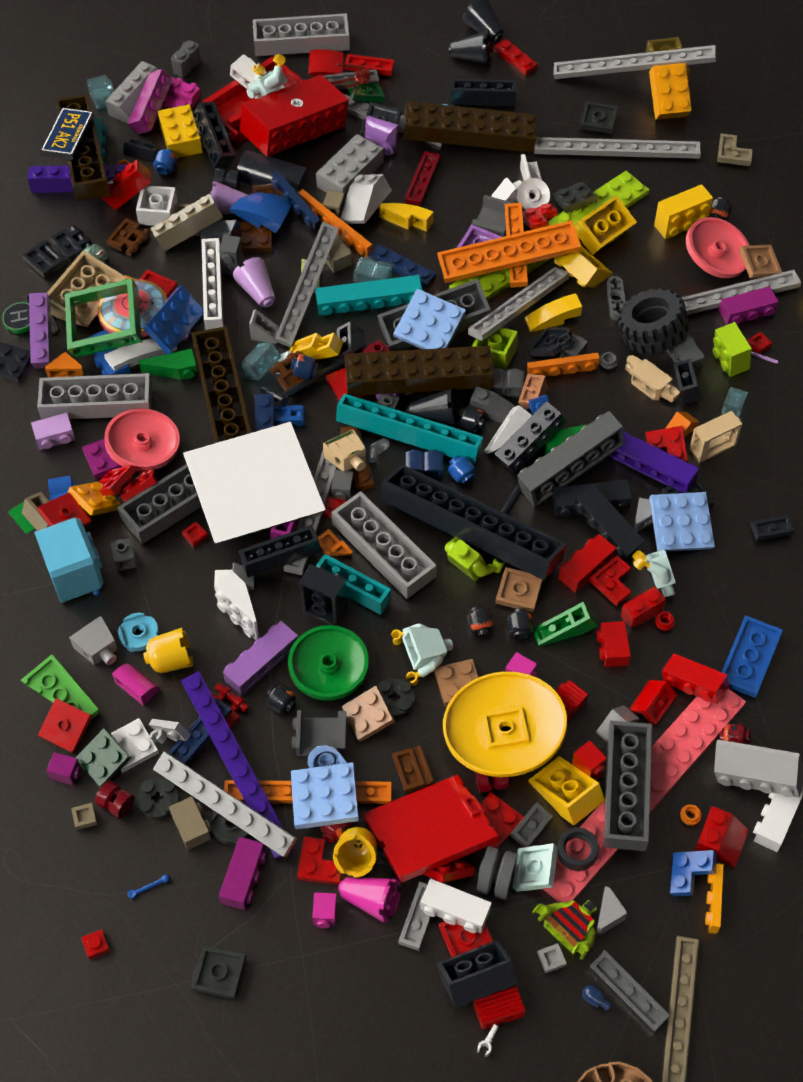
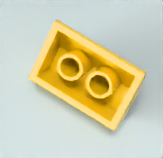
[554,246,613,288]

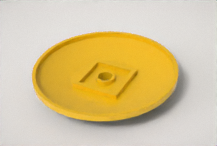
[443,672,567,777]

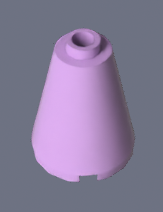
[211,181,247,215]
[233,257,275,307]

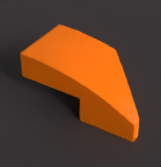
[318,529,353,556]

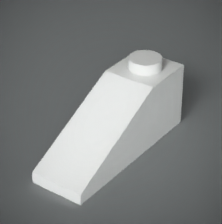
[484,405,532,454]

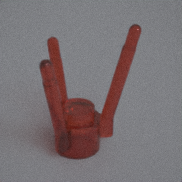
[330,63,370,89]

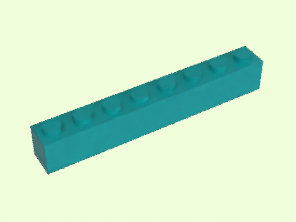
[336,394,483,465]

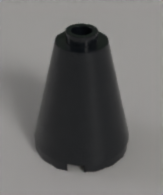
[462,0,504,42]
[448,31,493,64]
[406,389,458,425]

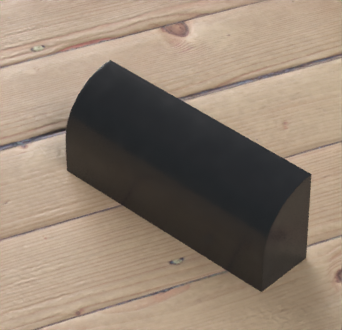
[237,150,308,194]

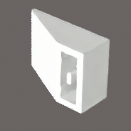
[214,571,259,640]

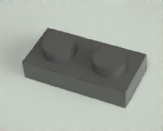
[509,802,553,848]

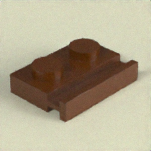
[392,745,434,793]

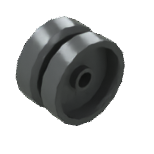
[476,846,518,900]

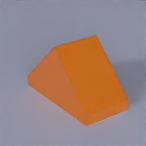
[45,352,84,378]
[665,412,700,437]

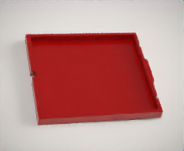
[363,774,499,883]

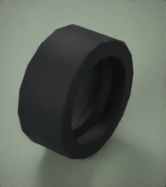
[557,827,599,871]

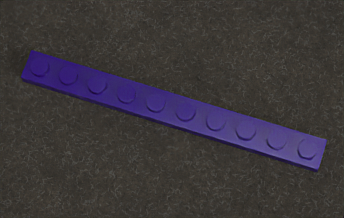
[181,671,294,860]

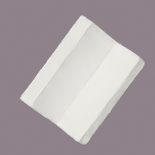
[520,154,542,181]

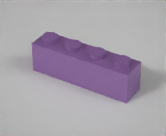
[29,293,53,369]
[223,621,298,696]

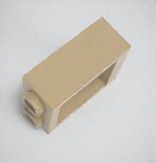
[689,411,742,463]

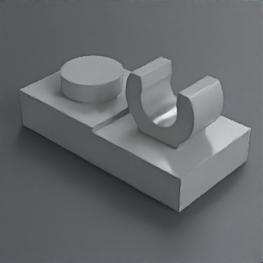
[149,719,191,744]

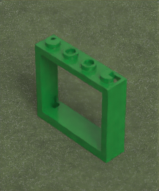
[65,278,142,358]

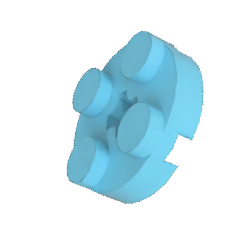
[118,613,159,652]

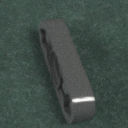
[606,276,626,321]

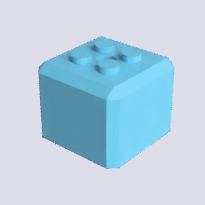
[34,517,104,603]

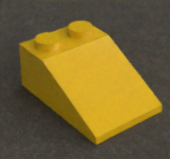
[529,756,605,825]

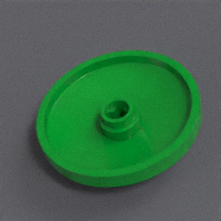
[288,625,369,700]

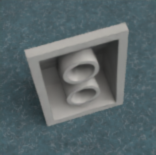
[340,174,392,224]

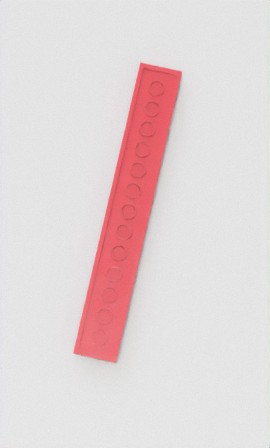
[543,689,746,903]

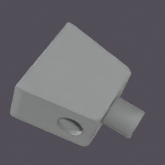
[69,616,117,665]

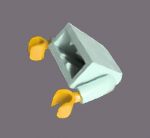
[247,53,288,99]
[632,549,676,597]
[391,624,453,686]

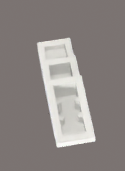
[105,338,177,371]

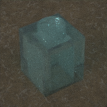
[721,387,748,417]

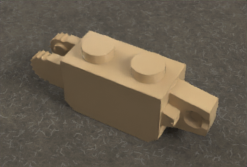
[625,355,680,402]

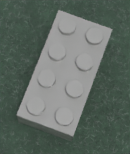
[316,134,383,200]

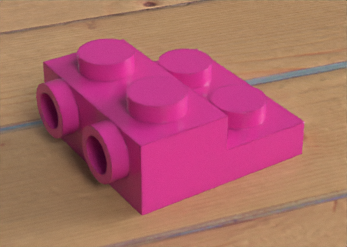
[161,78,201,110]

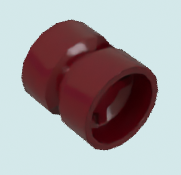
[475,772,509,793]
[95,780,135,819]

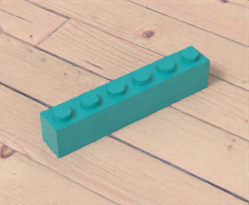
[315,275,422,315]

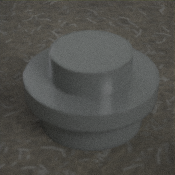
[600,352,618,369]

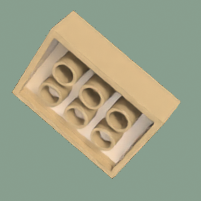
[47,250,127,327]

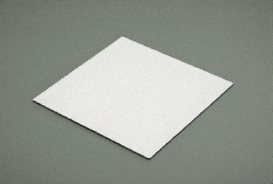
[183,422,326,544]

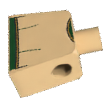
[323,429,366,471]

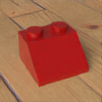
[695,806,749,868]

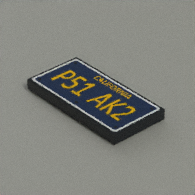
[40,107,95,160]

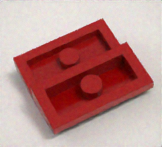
[308,49,343,77]

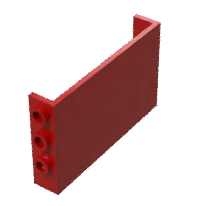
[202,56,303,146]

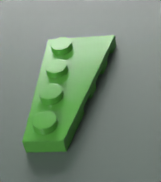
[21,655,101,719]

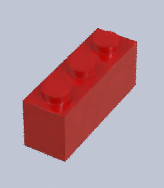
[101,160,152,210]
[558,534,616,593]
[662,654,729,704]

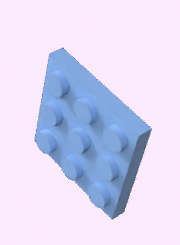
[393,289,466,349]
[649,492,715,552]
[291,762,359,829]

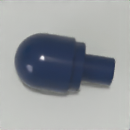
[582,985,612,1011]

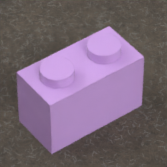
[31,413,75,450]

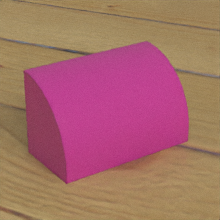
[112,664,160,706]

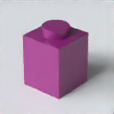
[46,753,82,785]

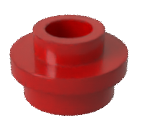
[655,611,675,631]

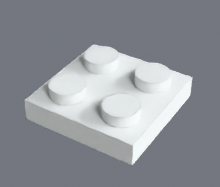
[111,718,159,773]

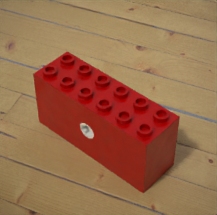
[240,74,349,157]

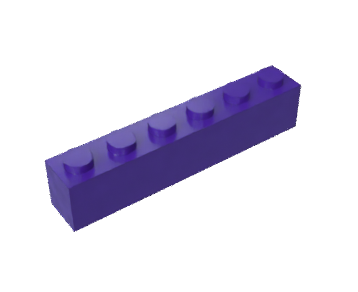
[28,165,127,193]
[609,432,699,493]

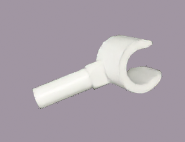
[478,1024,499,1057]

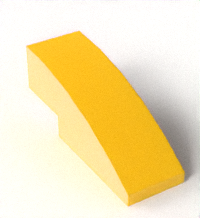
[379,203,433,232]
[525,293,582,332]
[289,333,344,359]

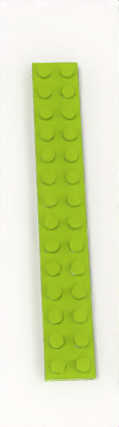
[449,171,649,301]

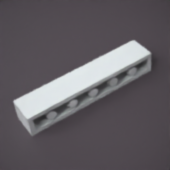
[202,238,224,330]

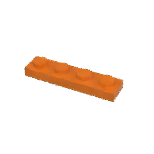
[526,353,599,377]

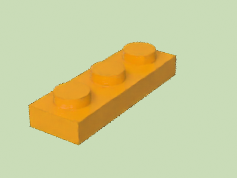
[705,864,723,934]

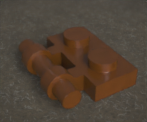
[106,218,150,256]
[269,351,316,391]

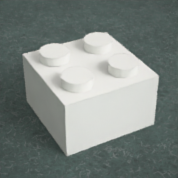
[136,186,178,226]

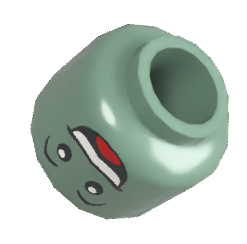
[84,244,110,265]

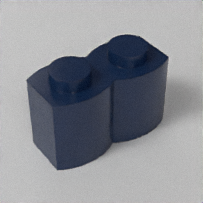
[405,450,443,480]

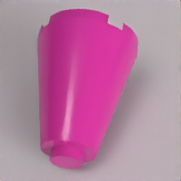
[338,877,401,923]

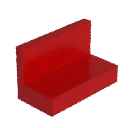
[629,680,677,725]

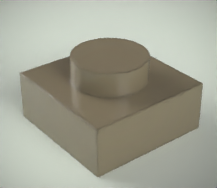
[71,803,97,830]

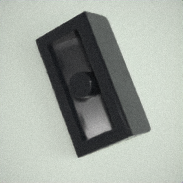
[123,139,161,162]

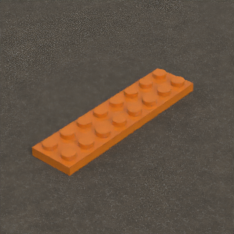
[437,220,581,283]

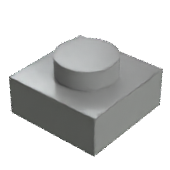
[537,943,567,973]

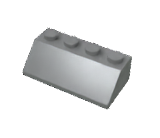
[106,61,158,123]
[714,739,803,798]

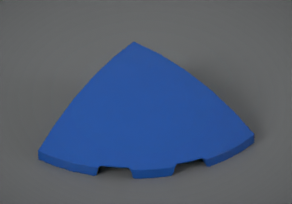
[229,193,292,233]

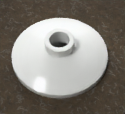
[517,178,550,210]

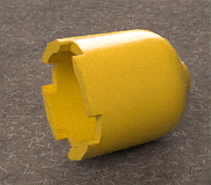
[144,628,194,673]
[333,827,378,877]

